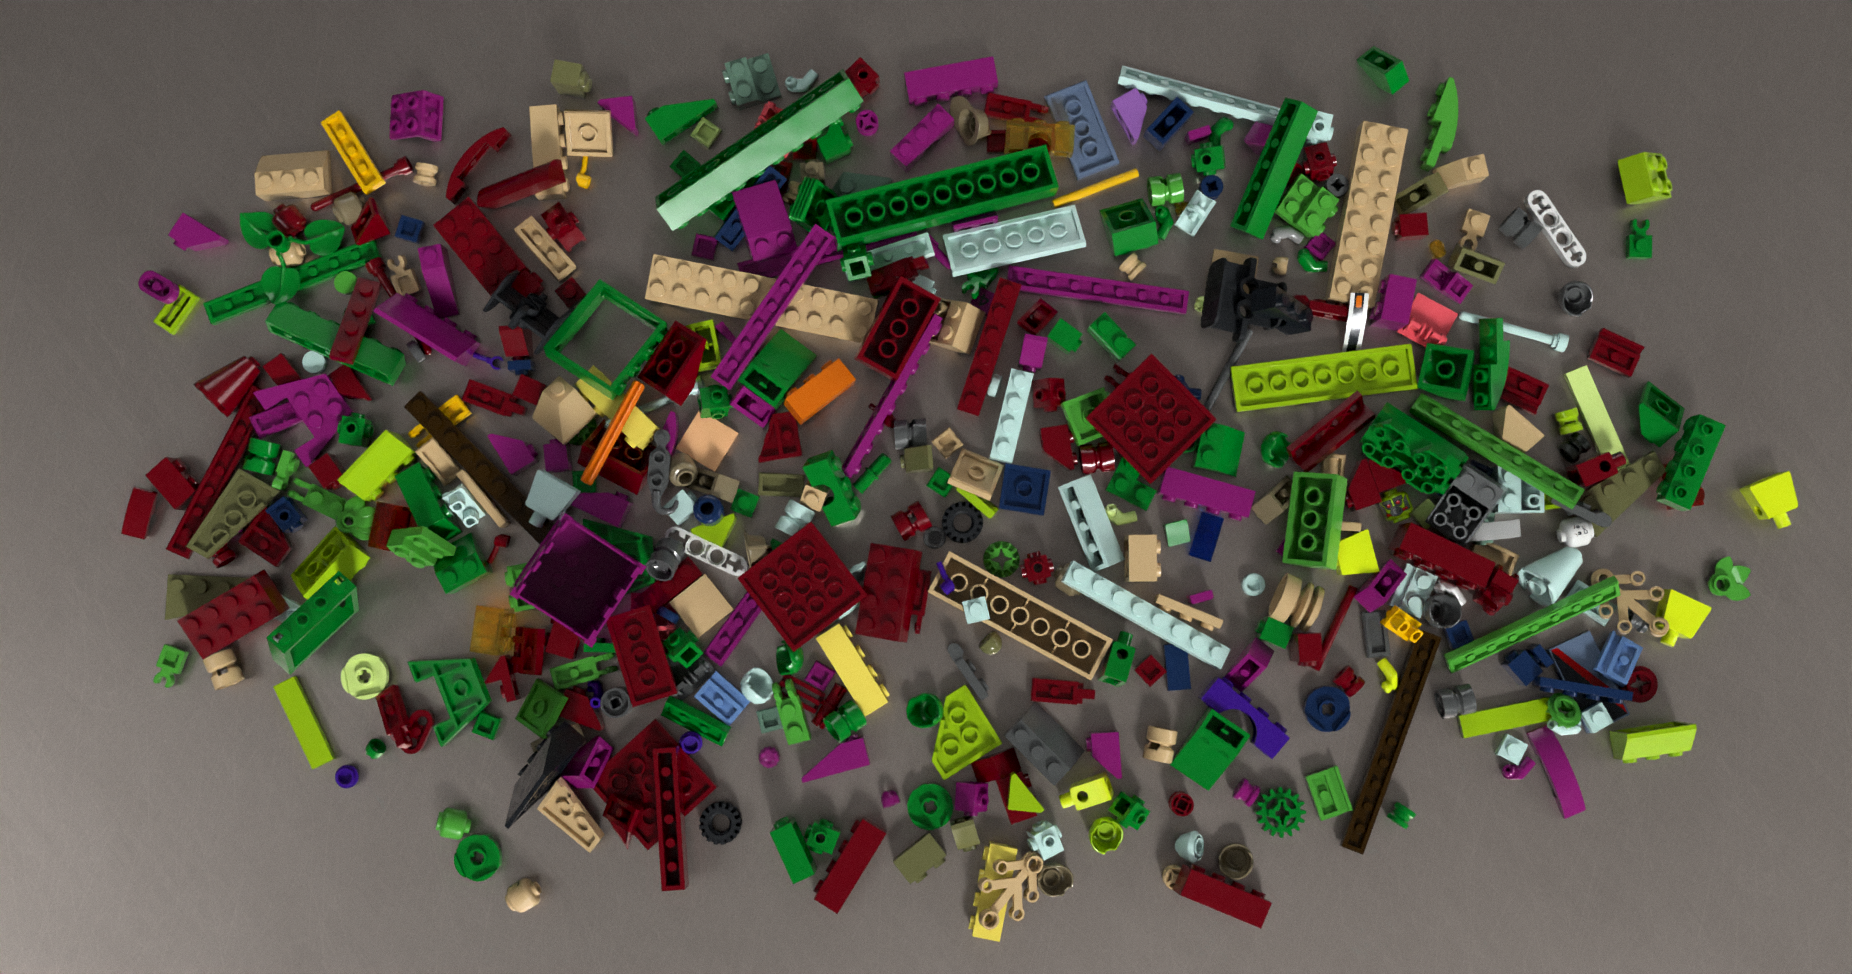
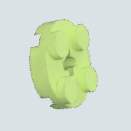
[341,653,389,700]

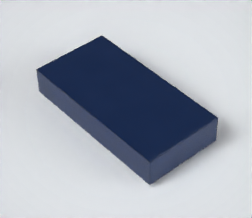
[1163,644,1191,691]

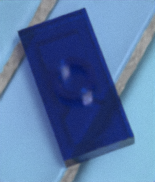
[1188,512,1224,562]

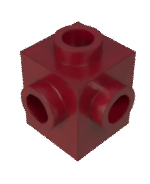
[1302,142,1337,181]
[1032,378,1066,412]
[1020,551,1054,585]

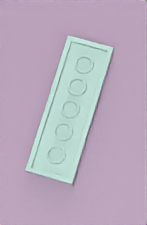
[943,205,1086,277]

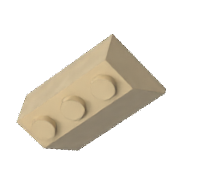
[254,150,333,201]

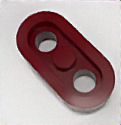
[401,709,435,754]

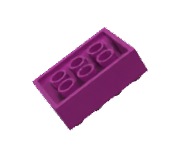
[373,293,480,366]

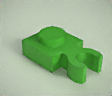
[272,450,300,491]
[153,644,189,688]

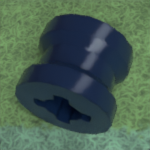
[1198,175,1223,200]

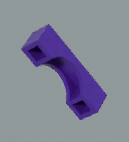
[1198,676,1290,759]

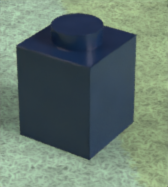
[1501,649,1543,686]

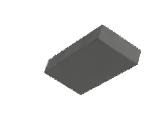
[1361,610,1391,658]

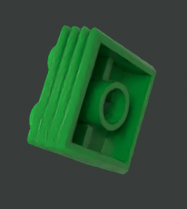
[789,176,839,232]

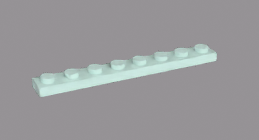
[1118,65,1280,126]
[1061,560,1230,670]

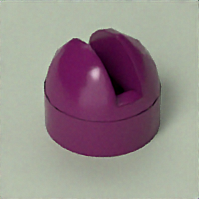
[881,790,901,808]

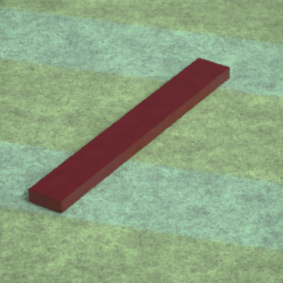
[166,385,266,559]

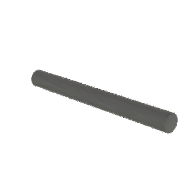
[1203,328,1253,411]

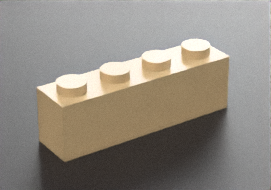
[529,104,570,201]

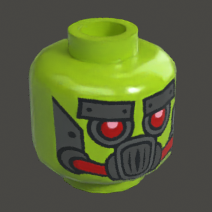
[1379,488,1414,524]

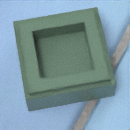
[756,706,783,734]

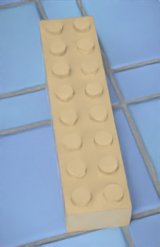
[1324,120,1408,311]
[928,551,1113,680]

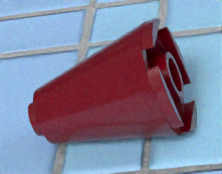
[193,356,261,418]

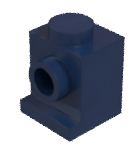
[265,496,308,533]

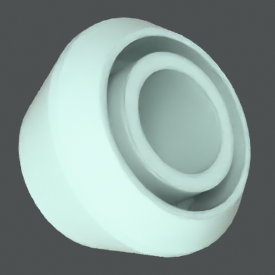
[1175,831,1204,863]

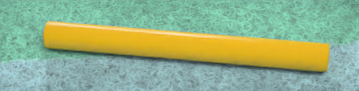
[1052,168,1139,208]

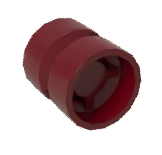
[1078,442,1115,475]
[890,501,932,542]

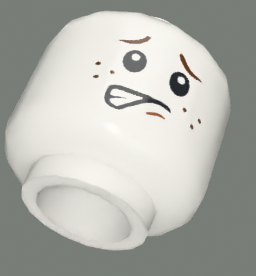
[1556,516,1594,548]

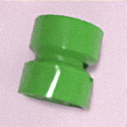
[1147,173,1184,207]

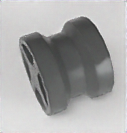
[1323,174,1349,199]
[1623,609,1652,633]

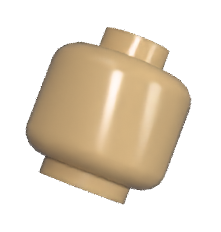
[269,237,306,268]
[505,878,542,913]

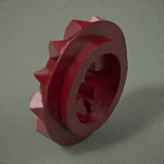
[1619,666,1658,703]

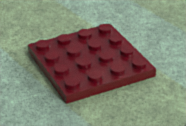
[1085,353,1217,484]
[738,522,868,652]
[592,718,718,850]

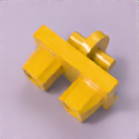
[1380,605,1423,643]

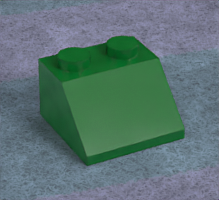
[1099,198,1159,256]
[1417,343,1475,401]
[1191,423,1245,477]
[433,532,493,594]

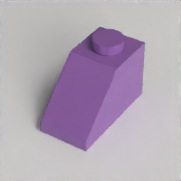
[1110,88,1148,145]

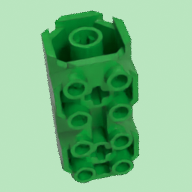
[1359,402,1469,495]

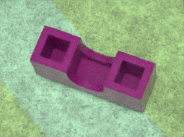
[890,104,954,173]

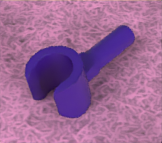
[473,352,504,370]
[936,561,955,595]

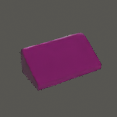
[951,211,998,232]

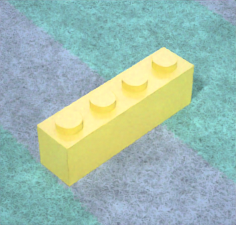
[574,365,660,450]
[816,623,890,717]
[968,841,1018,942]

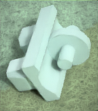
[1175,190,1216,237]
[442,484,486,528]

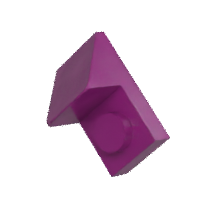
[729,385,776,428]

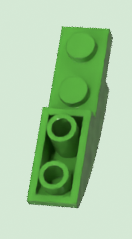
[1420,77,1458,172]

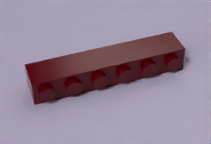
[957,278,1022,416]
[652,745,689,891]

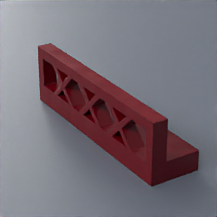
[1286,391,1376,472]

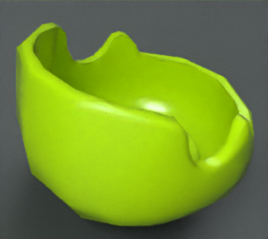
[1088,817,1124,855]

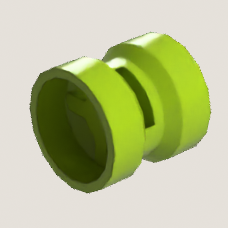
[1554,408,1583,436]

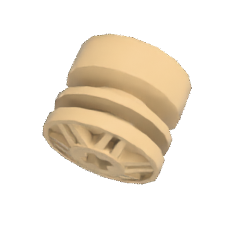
[1268,573,1325,632]

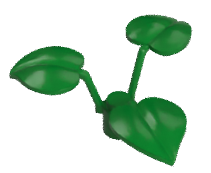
[240,212,345,305]

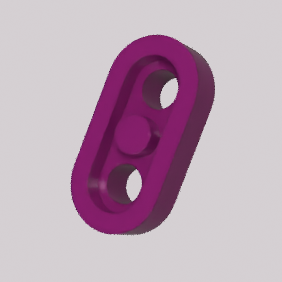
[138,270,180,304]

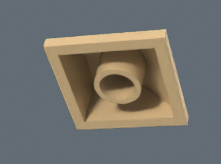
[532,376,597,446]
[1492,405,1544,453]

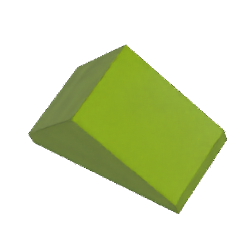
[690,513,737,548]
[1007,771,1044,813]

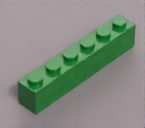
[1230,97,1318,240]
[265,302,406,386]

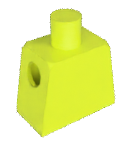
[1739,471,1798,529]
[1324,529,1380,575]
[1655,589,1712,647]
[1059,771,1114,811]

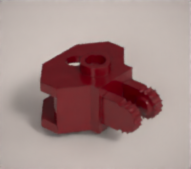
[541,202,587,253]
[1472,564,1519,616]

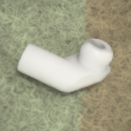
[1433,580,1467,606]

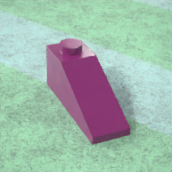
[418,244,460,319]
[571,491,633,528]
[801,733,871,783]

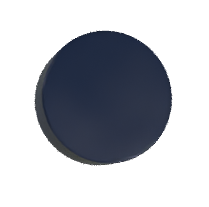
[656,606,680,625]

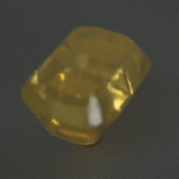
[1174,201,1189,218]
[1430,240,1446,258]

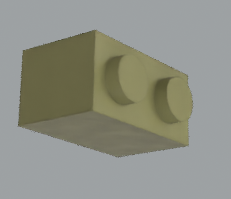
[550,59,592,99]
[1447,243,1505,285]
[893,830,947,884]

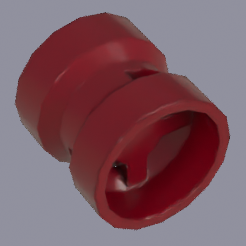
[212,542,237,568]
[1332,665,1365,697]
[1168,791,1194,817]

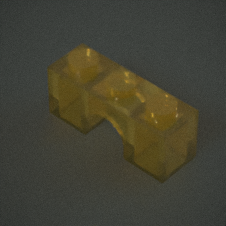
[1004,118,1075,158]

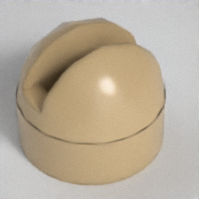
[1271,257,1288,275]

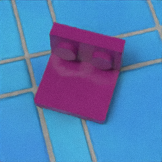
[389,90,444,142]

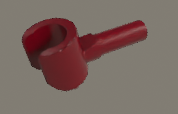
[868,403,896,428]
[487,534,511,564]

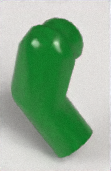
[1209,117,1234,146]
[1155,205,1174,241]
[1297,248,1328,273]

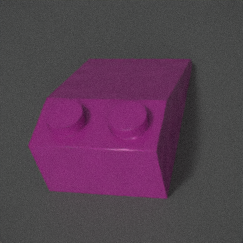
[732,180,797,261]

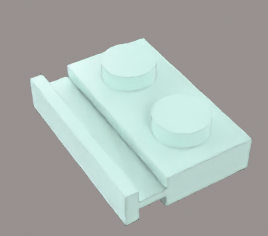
[1387,563,1438,619]

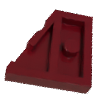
[758,412,803,463]
[238,506,292,568]

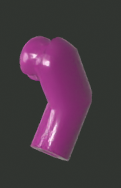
[1502,756,1536,780]

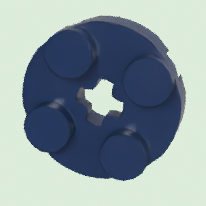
[1302,686,1351,732]

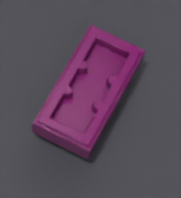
[249,401,303,439]

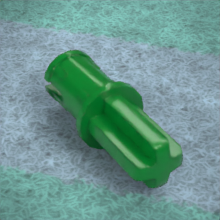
[852,453,891,494]

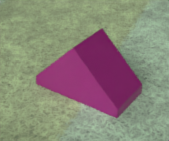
[597,96,639,136]

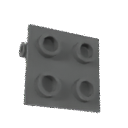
[667,655,716,701]

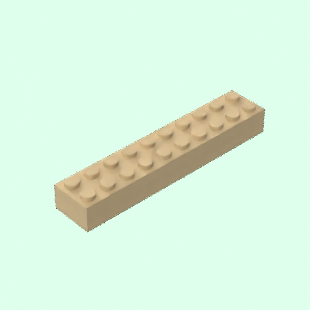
[645,254,879,343]

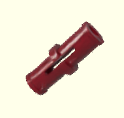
[811,682,848,729]

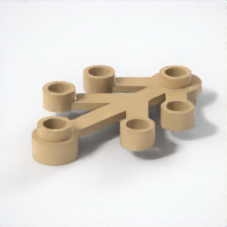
[1591,569,1669,637]
[978,851,1043,930]

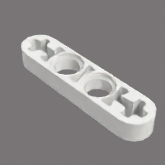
[1524,190,1586,268]
[665,526,748,576]

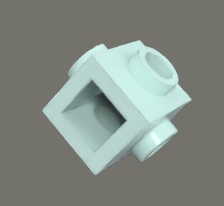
[1305,111,1334,146]
[1026,820,1064,861]

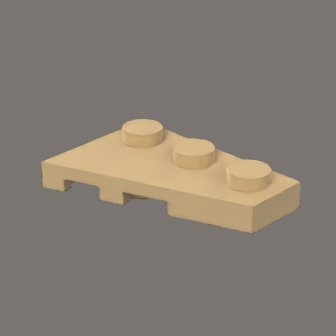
[537,776,605,853]

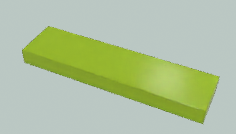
[273,676,336,770]
[1457,697,1552,738]

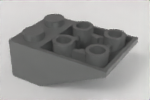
[1425,463,1508,548]

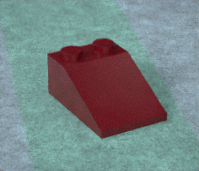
[637,320,707,406]

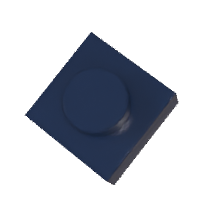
[395,215,425,244]
[507,360,536,376]
[1443,620,1474,650]
[1525,643,1554,668]

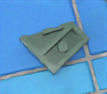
[831,172,893,197]

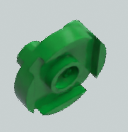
[907,783,953,830]
[454,834,502,882]

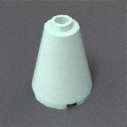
[1517,546,1583,606]

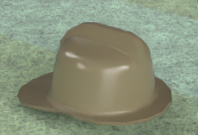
[949,96,991,146]
[744,531,772,569]

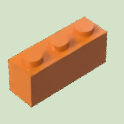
[784,358,856,425]

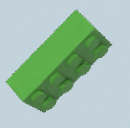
[1282,471,1347,570]

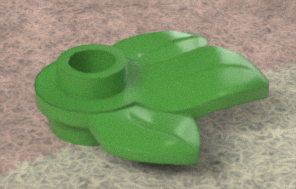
[335,496,382,541]
[1708,556,1751,601]

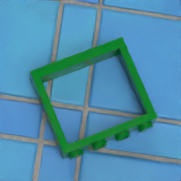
[543,279,668,400]
[266,571,359,675]

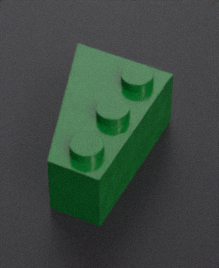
[395,462,463,541]

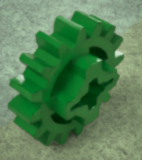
[1254,786,1306,838]

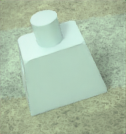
[525,470,581,528]

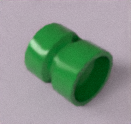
[242,437,281,476]
[823,700,867,743]

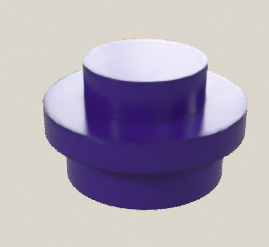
[679,731,702,754]
[335,765,359,788]

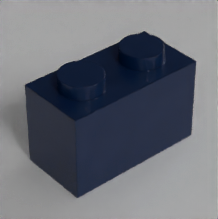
[1143,97,1194,152]

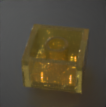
[469,605,517,656]

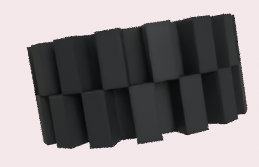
[942,501,983,543]
[699,801,742,845]

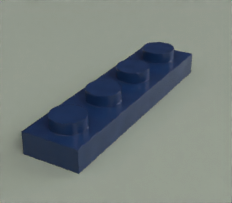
[713,165,787,251]
[1532,676,1633,704]

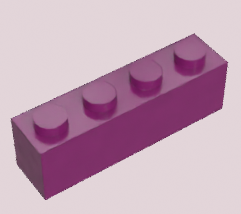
[904,56,998,106]
[1157,467,1256,521]

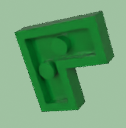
[1105,457,1157,511]

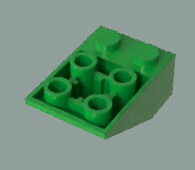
[738,329,817,410]
[1170,707,1251,791]

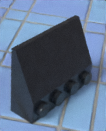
[505,721,586,829]

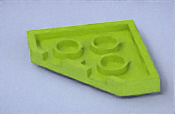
[932,684,1002,780]

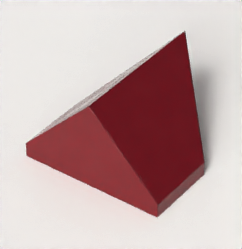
[602,794,645,850]

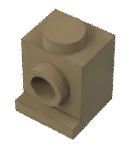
[800,159,826,185]

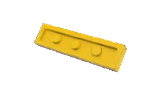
[320,110,386,195]

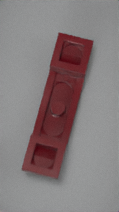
[446,127,512,205]

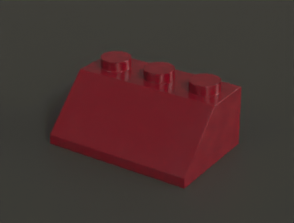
[577,419,656,495]

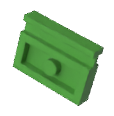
[1304,765,1353,821]

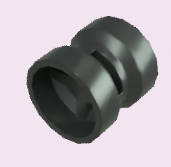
[1557,432,1591,464]

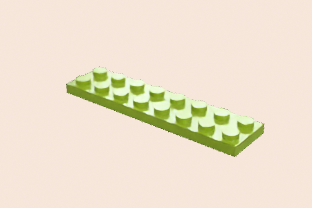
[1230,344,1418,413]

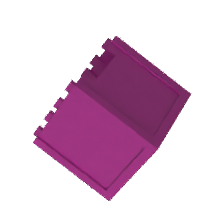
[509,512,646,648]

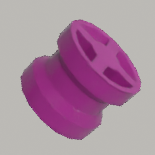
[856,110,879,137]
[1232,778,1261,807]

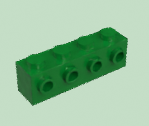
[1656,414,1726,511]

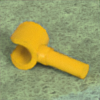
[576,156,591,189]

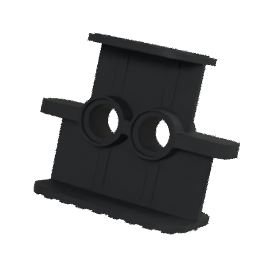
[1201,257,1287,343]
[483,270,575,355]

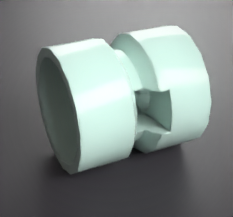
[775,499,816,536]

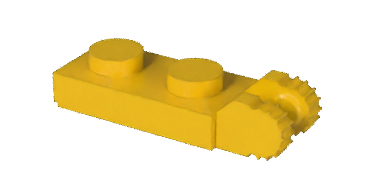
[408,395,472,448]

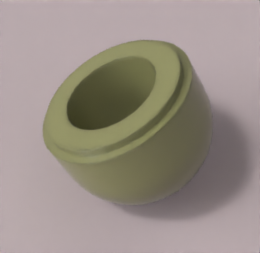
[979,631,1002,655]

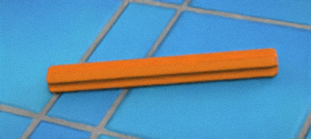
[581,380,645,485]

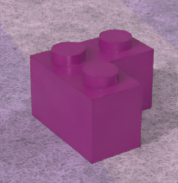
[1368,274,1417,331]

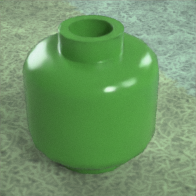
[435,807,472,840]

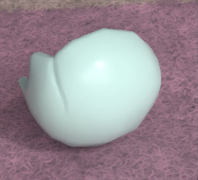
[740,667,773,704]

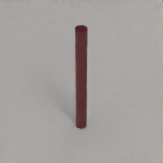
[1311,585,1358,671]

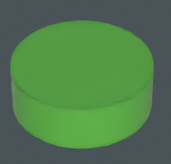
[334,271,358,295]

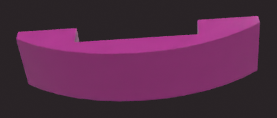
[1526,724,1586,819]

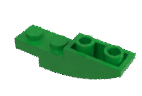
[1473,318,1510,411]

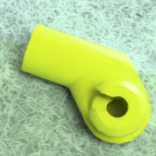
[1377,658,1398,693]

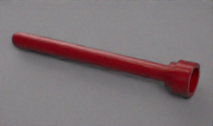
[311,156,414,211]
[365,257,432,355]

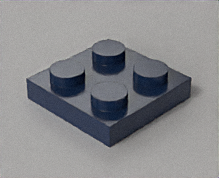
[998,463,1051,516]

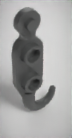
[647,429,679,515]

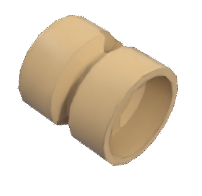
[203,649,245,691]
[1142,725,1178,764]

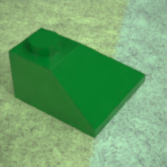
[1639,381,1685,448]

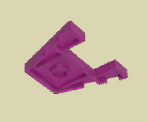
[254,373,353,467]

